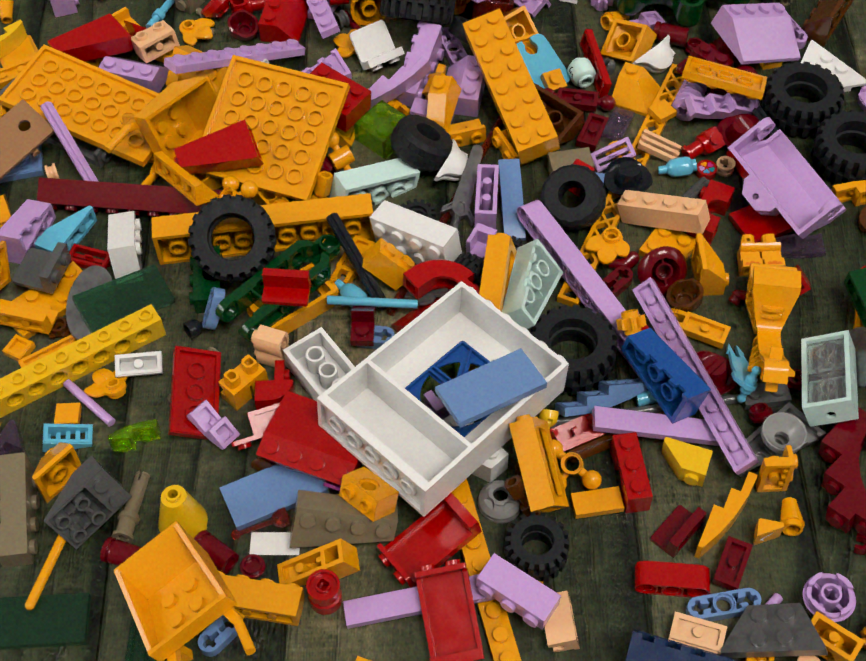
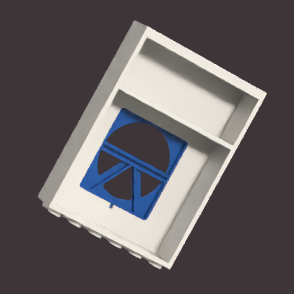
[317,281,569,517]

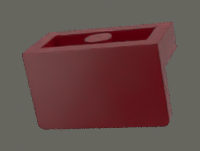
[650,505,707,558]

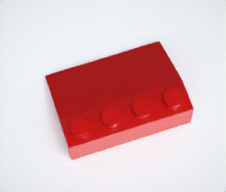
[256,391,362,487]

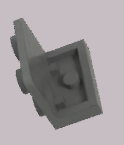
[12,242,71,294]

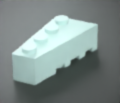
[329,158,420,205]
[502,239,563,329]

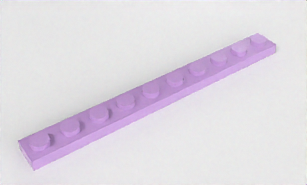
[632,277,759,475]

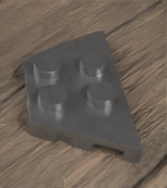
[721,603,828,658]

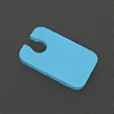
[516,34,570,88]

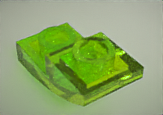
[108,419,161,452]

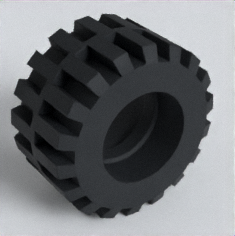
[505,512,569,583]

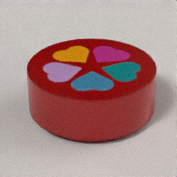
[695,160,717,180]

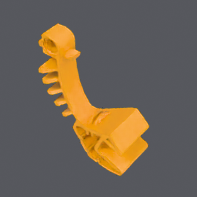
[745,263,801,392]

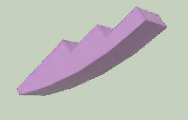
[367,56,431,112]
[684,93,761,119]

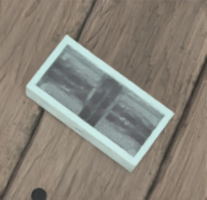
[801,330,859,427]

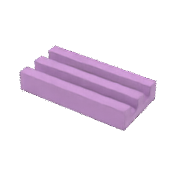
[591,137,637,173]

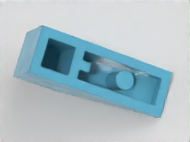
[34,206,97,252]

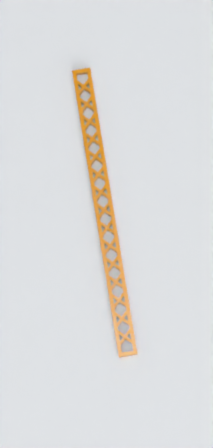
[557,63,684,307]

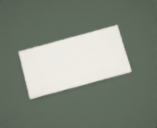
[249,532,300,555]

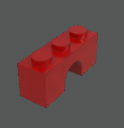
[686,179,735,245]
[610,432,653,513]

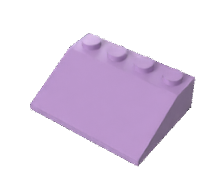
[711,3,801,64]

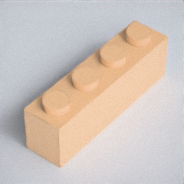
[617,190,710,234]

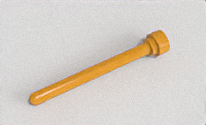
[25,534,66,610]

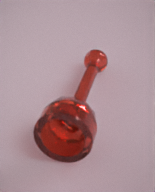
[231,507,291,540]

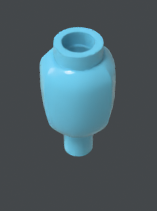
[658,156,697,177]
[335,279,368,308]

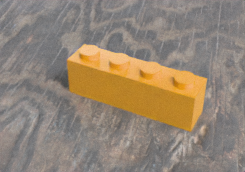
[218,571,305,626]

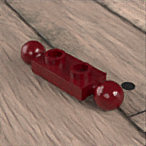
[544,87,616,112]

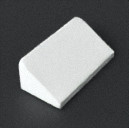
[115,351,163,378]

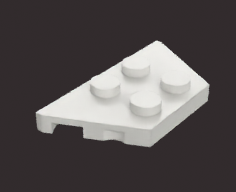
[801,40,866,92]

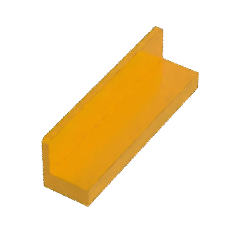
[153,151,219,206]
[0,299,59,335]

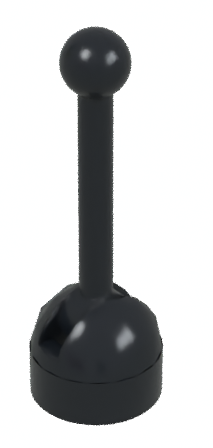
[183,308,229,339]

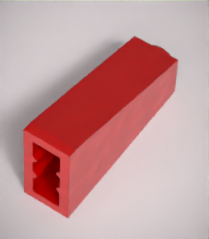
[47,13,133,62]
[174,120,264,174]

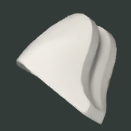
[632,34,676,73]
[434,139,468,181]

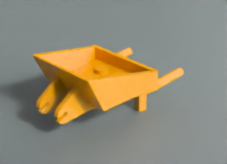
[104,75,218,185]
[114,521,256,661]

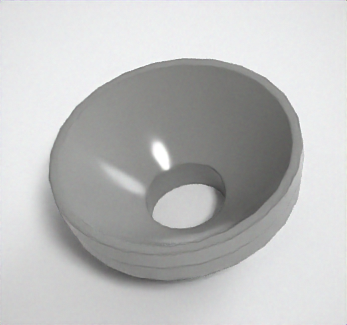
[761,412,807,454]
[478,480,521,524]

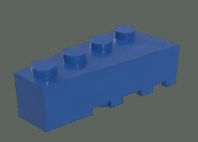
[621,328,711,424]

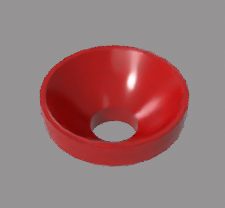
[201,0,230,19]

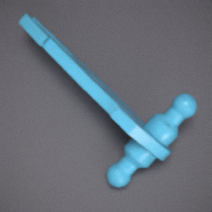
[726,343,761,403]

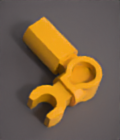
[310,171,333,200]

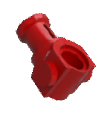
[229,0,267,14]
[681,126,726,159]

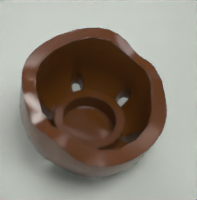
[666,278,704,312]

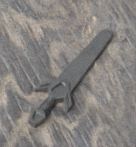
[440,144,483,234]

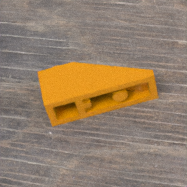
[427,75,461,132]
[277,538,360,586]

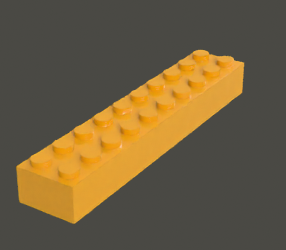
[152,193,375,265]

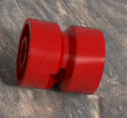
[306,569,342,615]

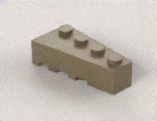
[0,452,40,568]
[290,490,398,548]

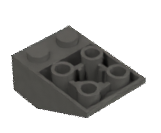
[44,456,132,550]

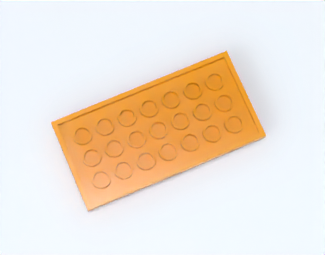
[0,44,159,167]

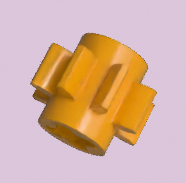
[616,309,647,336]

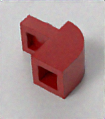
[254,360,295,410]

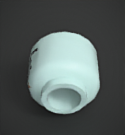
[567,58,596,88]

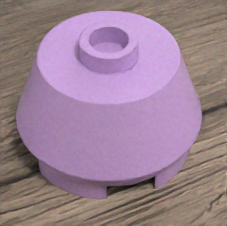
[803,572,856,622]

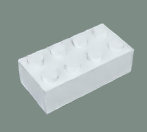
[369,200,462,264]
[283,327,355,401]

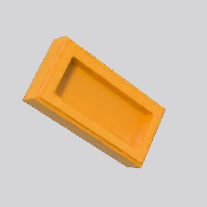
[570,486,625,519]

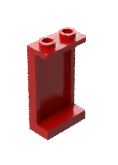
[377,493,482,588]
[414,559,485,661]

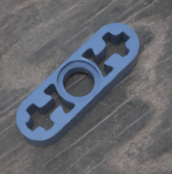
[686,588,761,622]

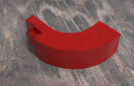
[403,260,480,300]

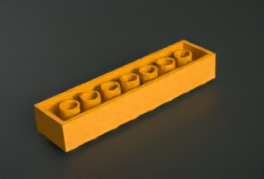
[462,8,560,164]

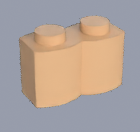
[251,324,289,368]

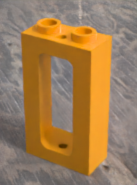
[479,233,517,312]
[247,263,339,334]
[509,414,569,513]

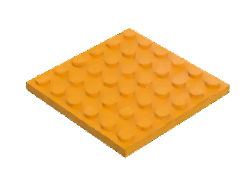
[199,55,350,201]

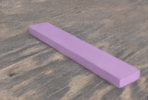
[592,406,720,446]
[343,574,495,629]

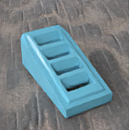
[43,423,93,452]

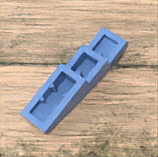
[498,159,526,241]
[555,378,648,417]

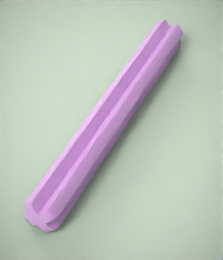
[40,101,99,182]

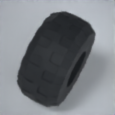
[390,114,453,172]
[541,164,606,231]

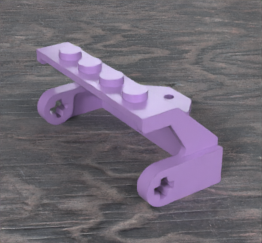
[728,117,847,239]

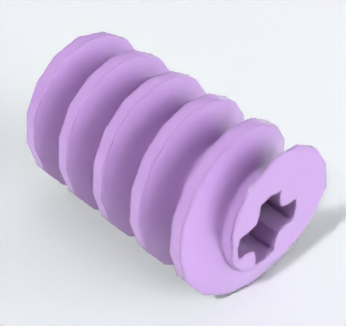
[671,79,707,121]

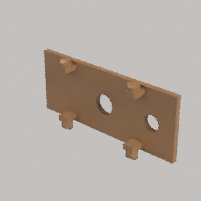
[0,99,55,180]

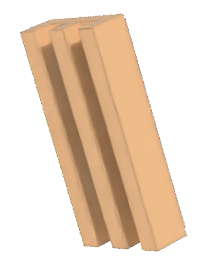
[637,129,682,162]

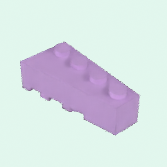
[396,20,444,107]

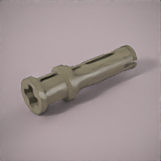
[111,471,151,544]

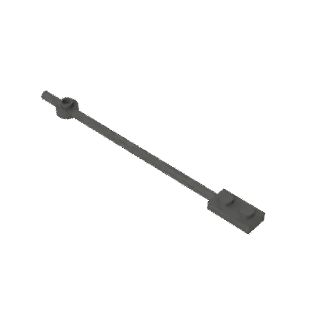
[535,383,792,429]

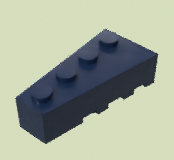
[625,629,738,661]

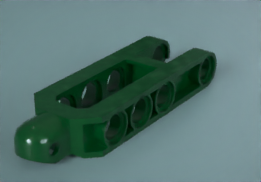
[215,235,342,342]

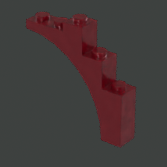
[819,407,866,536]

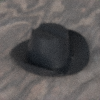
[604,157,653,195]

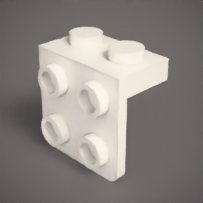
[349,20,405,72]

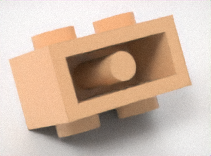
[131,20,180,64]

